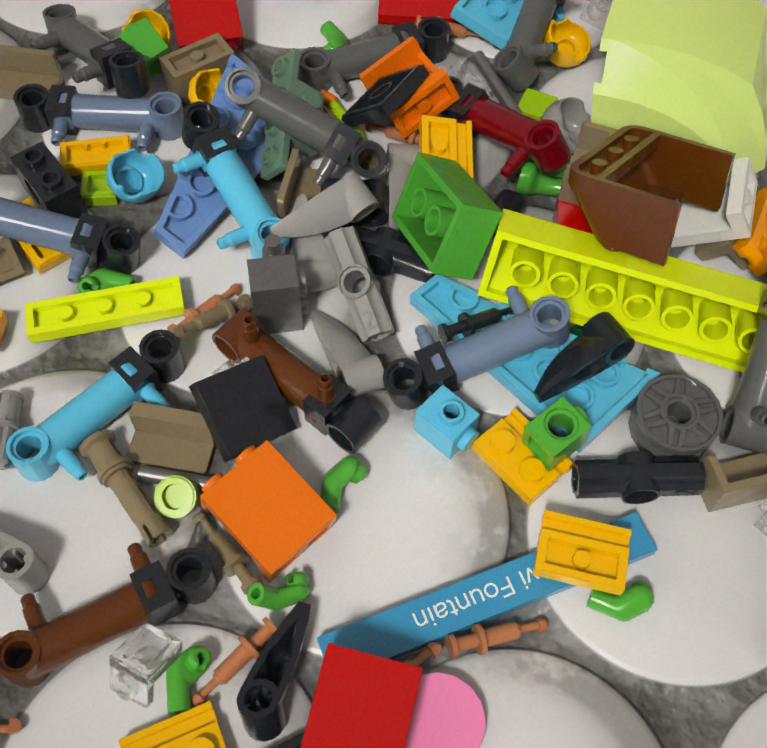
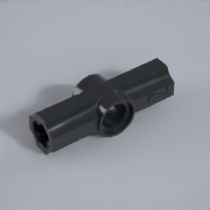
[329,223,436,283]
[571,451,706,504]

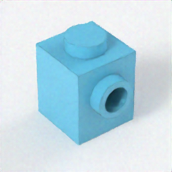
[414,385,480,459]

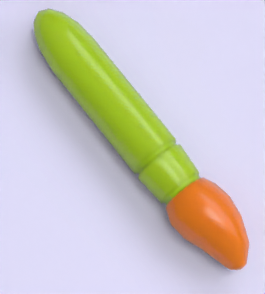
[320,89,366,141]

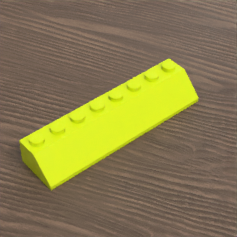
[477,208,767,373]

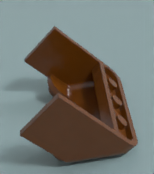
[568,125,736,266]

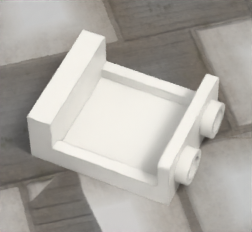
[671,157,758,248]

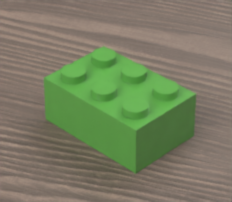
[391,152,503,280]

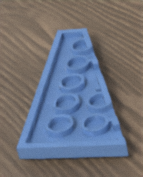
[154,53,266,259]

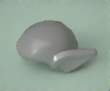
[540,97,590,154]

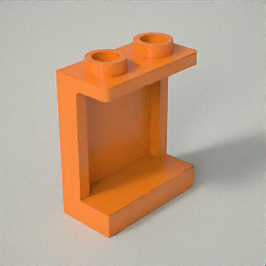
[359,36,460,139]
[200,440,337,583]

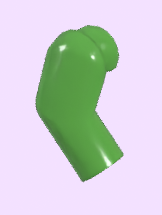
[320,21,348,50]
[77,268,137,293]
[320,456,367,513]

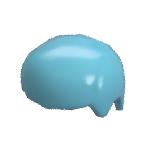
[106,148,165,204]

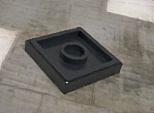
[341,64,430,128]
[189,355,297,463]

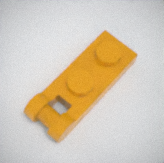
[733,187,767,276]

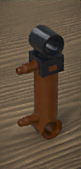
[212,309,383,454]
[0,542,217,688]

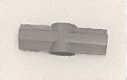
[323,226,395,345]

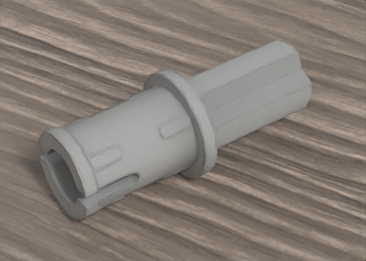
[0,390,24,470]

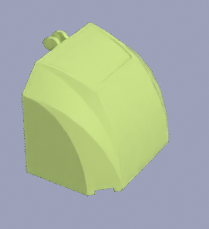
[591,0,767,176]

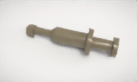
[172,294,253,338]
[192,512,263,595]

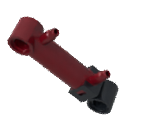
[440,77,570,178]

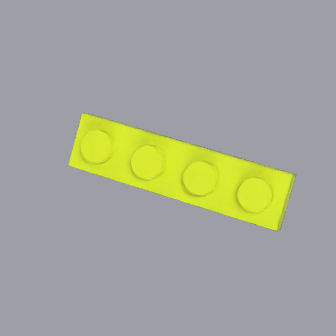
[24,276,185,344]

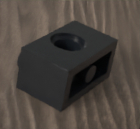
[10,141,88,219]

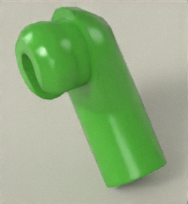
[247,572,311,611]
[586,581,655,622]
[166,645,212,715]

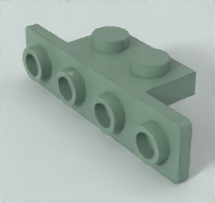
[260,48,324,181]

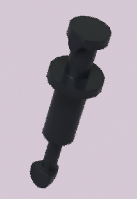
[438,306,514,343]

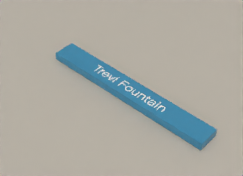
[317,512,658,660]

